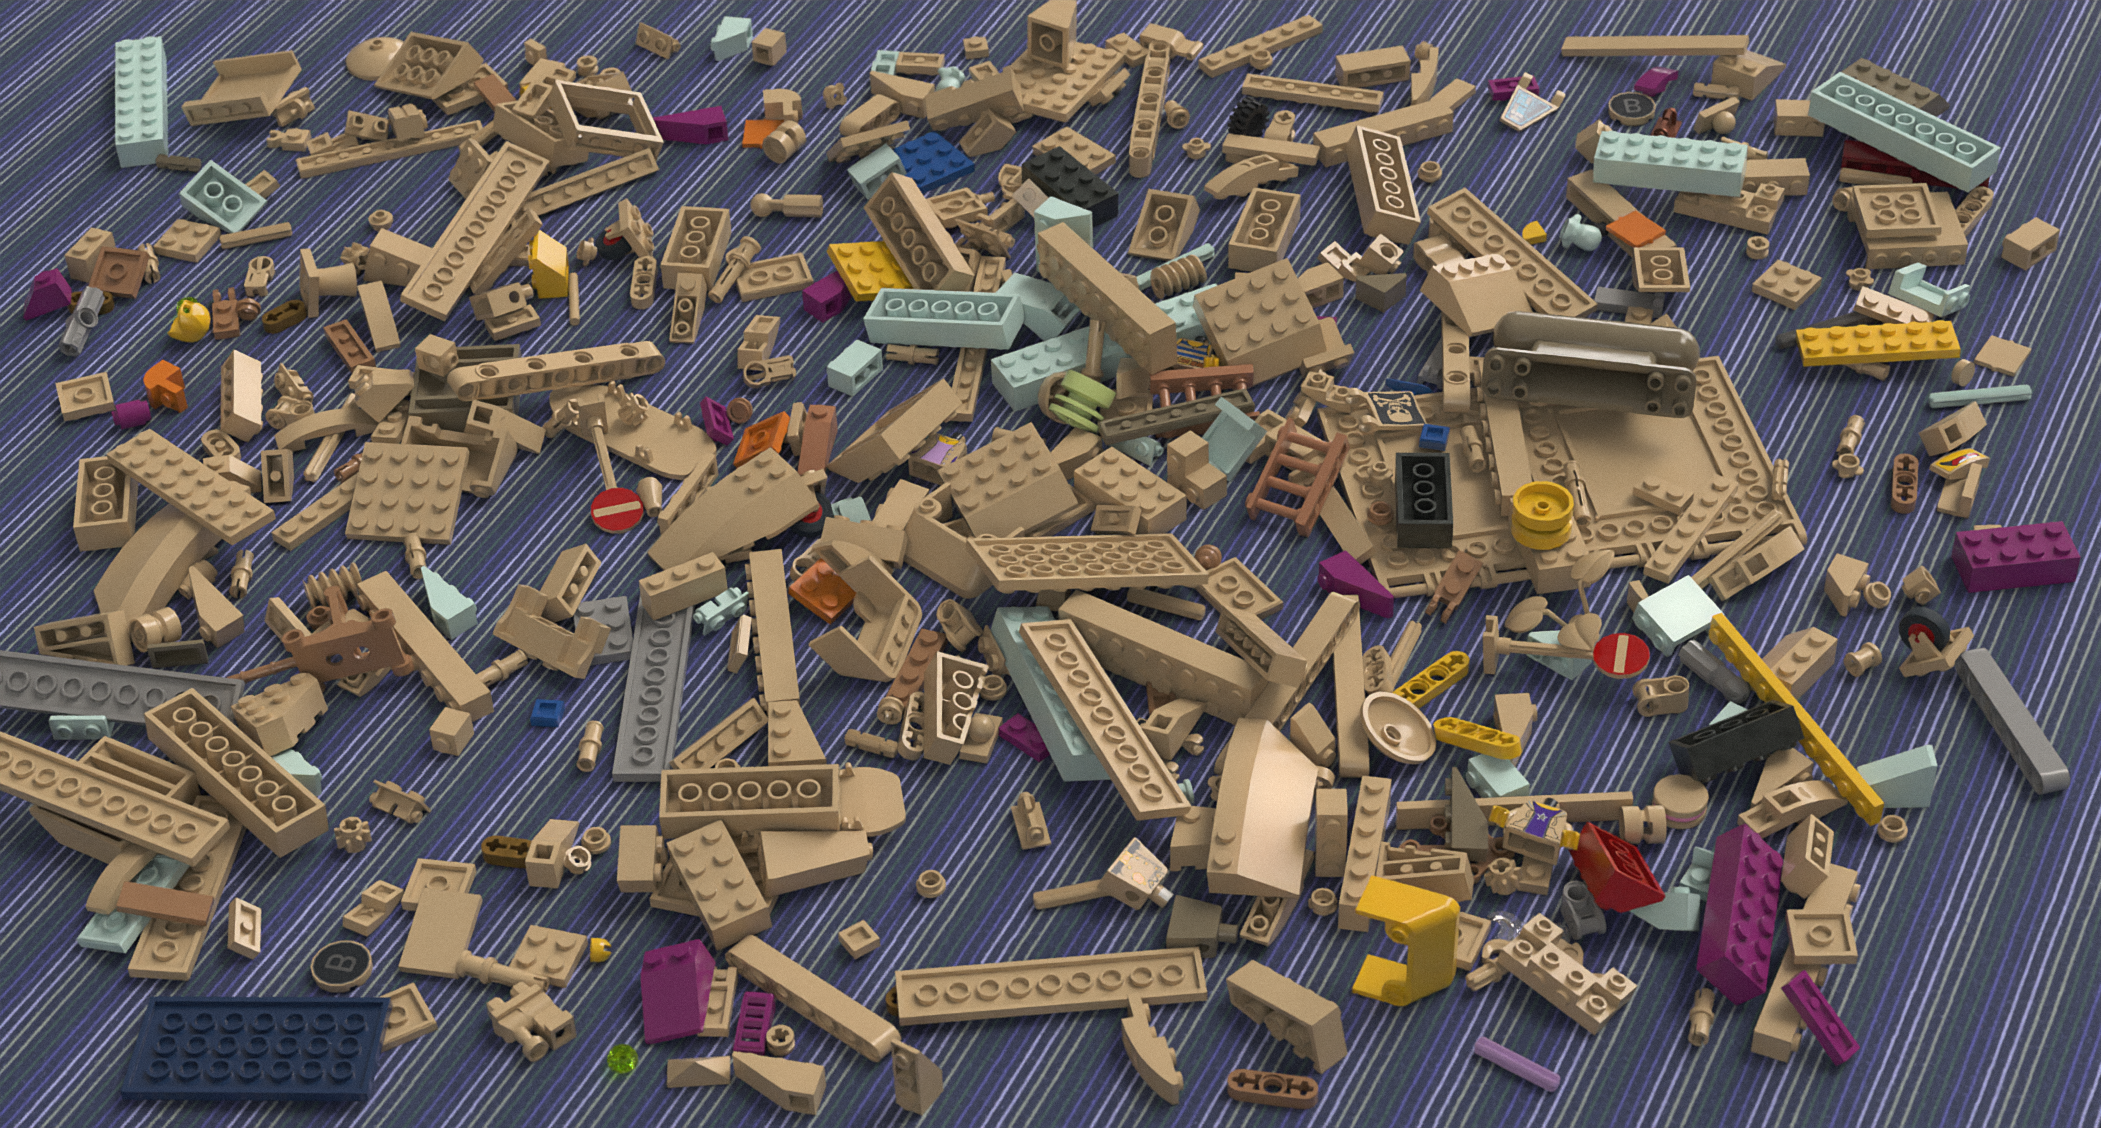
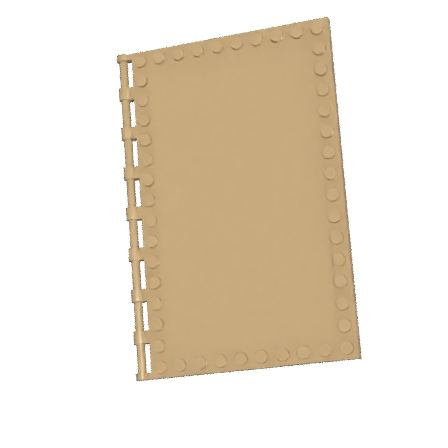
[1317,356,1807,598]

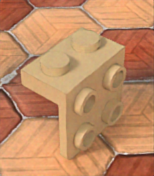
[1299,317,1354,378]

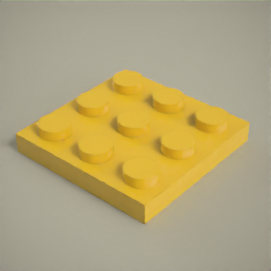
[827,241,914,302]

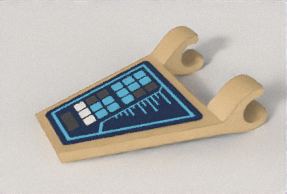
[1499,72,1565,132]

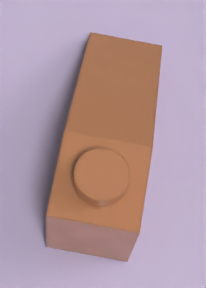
[798,405,838,476]

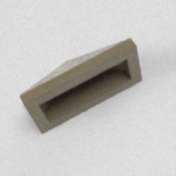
[147,639,208,668]

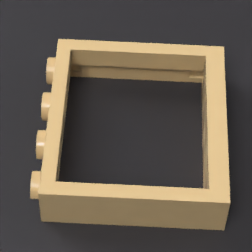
[548,80,664,161]

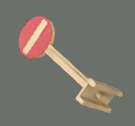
[577,393,644,534]
[1483,615,1650,679]

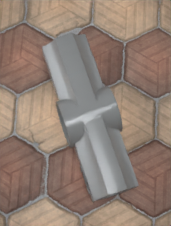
[58,286,105,357]

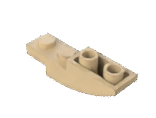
[1204,154,1299,199]
[1708,526,1804,601]
[1737,781,1848,838]
[1240,849,1314,946]
[1122,992,1184,1105]

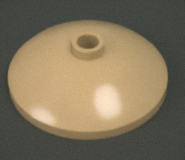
[346,37,403,81]
[1360,692,1436,764]

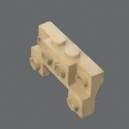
[1674,183,1785,234]
[1246,409,1344,487]
[493,584,611,679]
[1497,913,1637,1035]

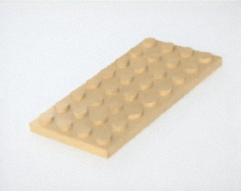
[966,533,1209,594]

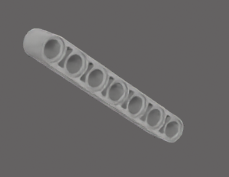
[1955,647,2070,795]

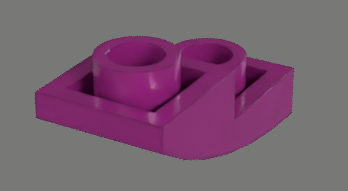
[1634,66,1678,97]

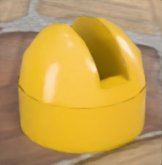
[590,938,611,962]

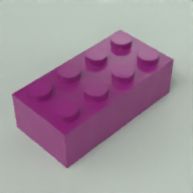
[1951,521,2081,593]

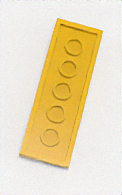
[1796,320,1961,367]

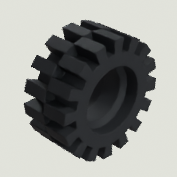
[1228,97,1270,137]

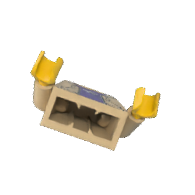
[1488,798,1580,865]

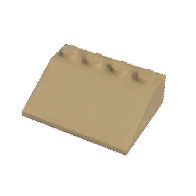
[374,32,484,100]
[1420,254,1533,337]

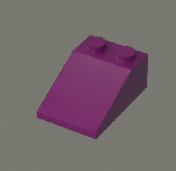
[641,939,716,1045]

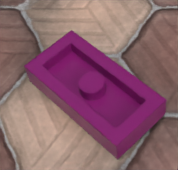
[1488,75,1539,101]
[700,396,734,446]
[998,713,1050,762]

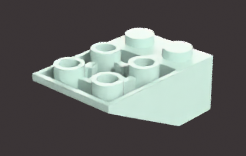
[996,273,1081,341]

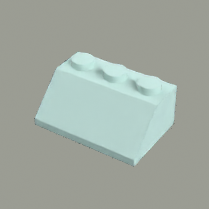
[1034,197,1093,272]

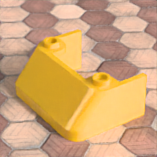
[1352,875,1460,1006]

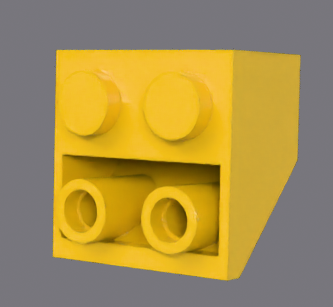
[528,230,569,299]

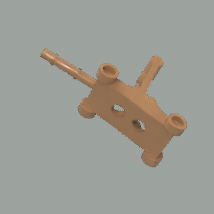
[227,586,415,693]

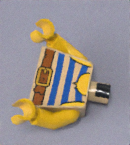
[1161,336,1220,371]

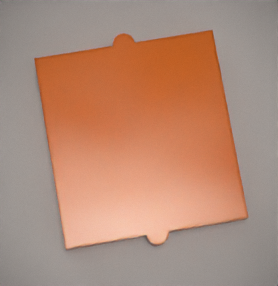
[742,119,784,149]
[1606,210,1666,248]

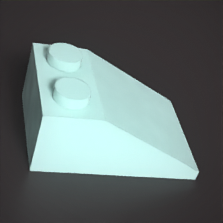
[179,160,267,233]

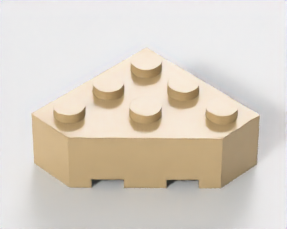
[231,673,328,756]

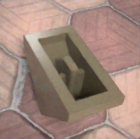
[1355,273,1407,313]

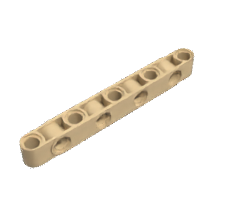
[1129,39,1170,178]
[1441,311,1470,413]
[447,341,665,401]

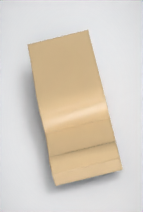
[1140,23,1203,60]

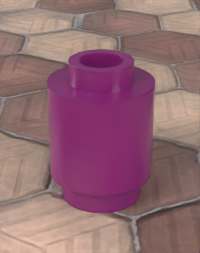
[111,399,152,430]

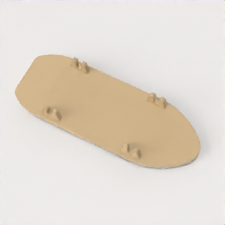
[549,380,717,480]
[731,762,906,854]

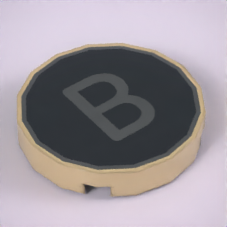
[1608,92,1656,126]
[311,941,373,993]

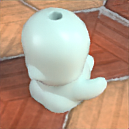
[935,67,965,92]
[1560,214,1602,251]

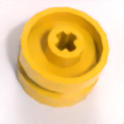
[1511,481,1574,550]

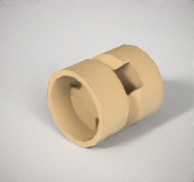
[762,120,806,163]
[129,607,182,652]
[1619,805,1666,844]

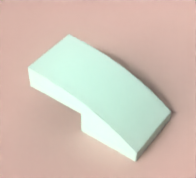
[869,50,899,80]

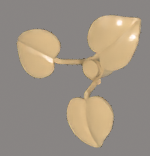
[1504,550,1615,652]

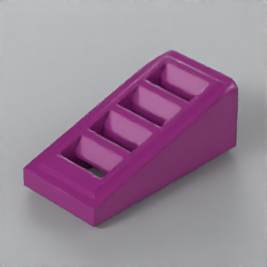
[733,991,776,1056]

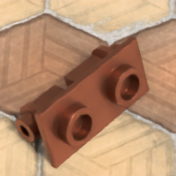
[1651,107,1682,138]

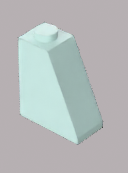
[1857,745,1937,808]

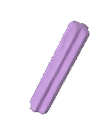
[1474,1037,1560,1092]

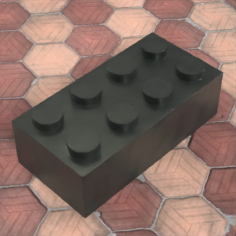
[1022,146,1118,228]
[1395,452,1453,549]
[1669,700,1805,783]

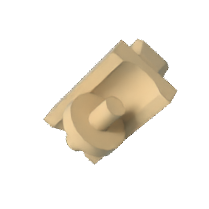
[272,87,315,127]
[344,110,390,142]

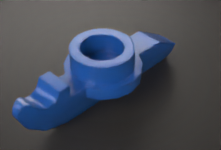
[1385,378,1433,396]

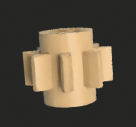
[340,242,369,274]
[617,393,649,426]
[334,817,372,853]
[1484,858,1523,895]

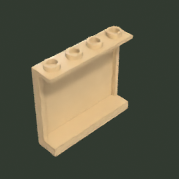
[182,50,302,126]
[1847,192,1968,269]

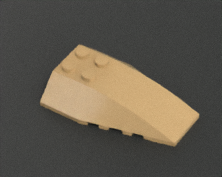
[647,447,820,571]

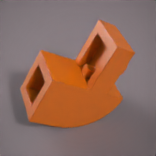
[144,360,188,413]

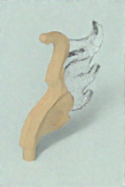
[1482,911,1604,979]

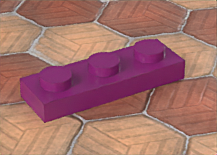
[1781,970,1860,1066]

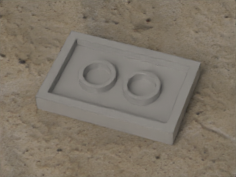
[574,596,633,666]

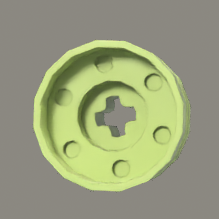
[1048,369,1116,434]

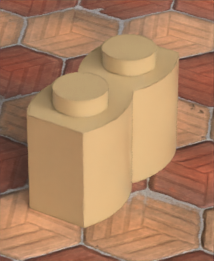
[1413,234,1466,274]

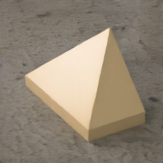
[667,1056,730,1088]

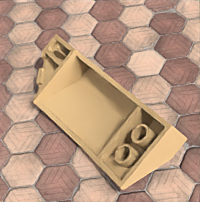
[94,481,251,642]
[1207,718,1319,898]

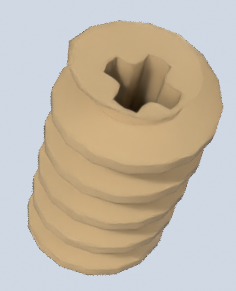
[1150,254,1207,299]
[302,562,362,609]

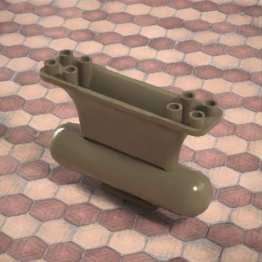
[1481,311,1700,418]

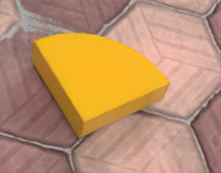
[1522,221,1547,245]

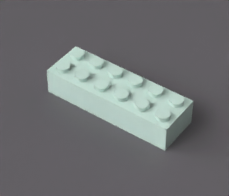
[1593,131,1748,197]
[863,288,1026,350]

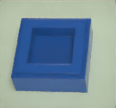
[1419,424,1450,451]
[530,699,565,728]

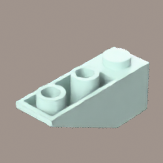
[421,566,478,640]
[1630,887,1700,931]

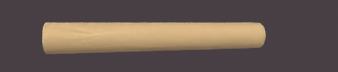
[568,273,580,326]

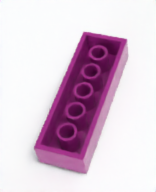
[1696,823,1783,1006]

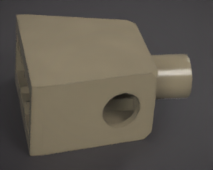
[1166,895,1238,958]

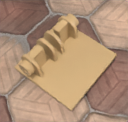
[955,218,1015,259]

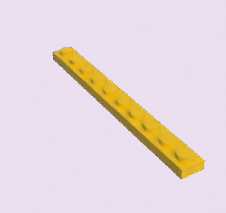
[1709,612,1884,827]

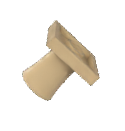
[299,248,357,318]

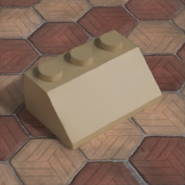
[1749,627,1838,700]

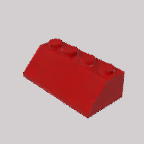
[1568,822,1666,913]

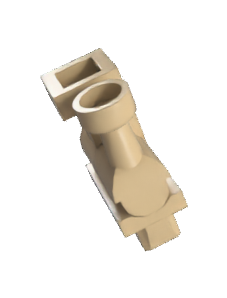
[486,982,577,1062]

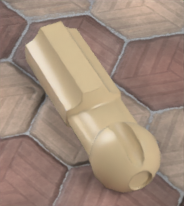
[750,193,823,217]

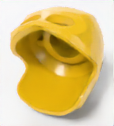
[167,300,210,343]

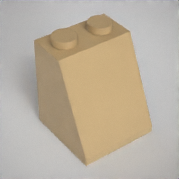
[1027,0,1077,69]

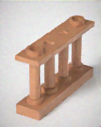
[1149,364,1260,438]
[1245,417,1350,538]

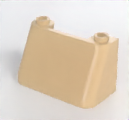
[401,415,518,498]

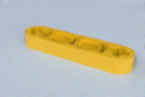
[1392,651,1470,709]
[1433,717,1522,760]

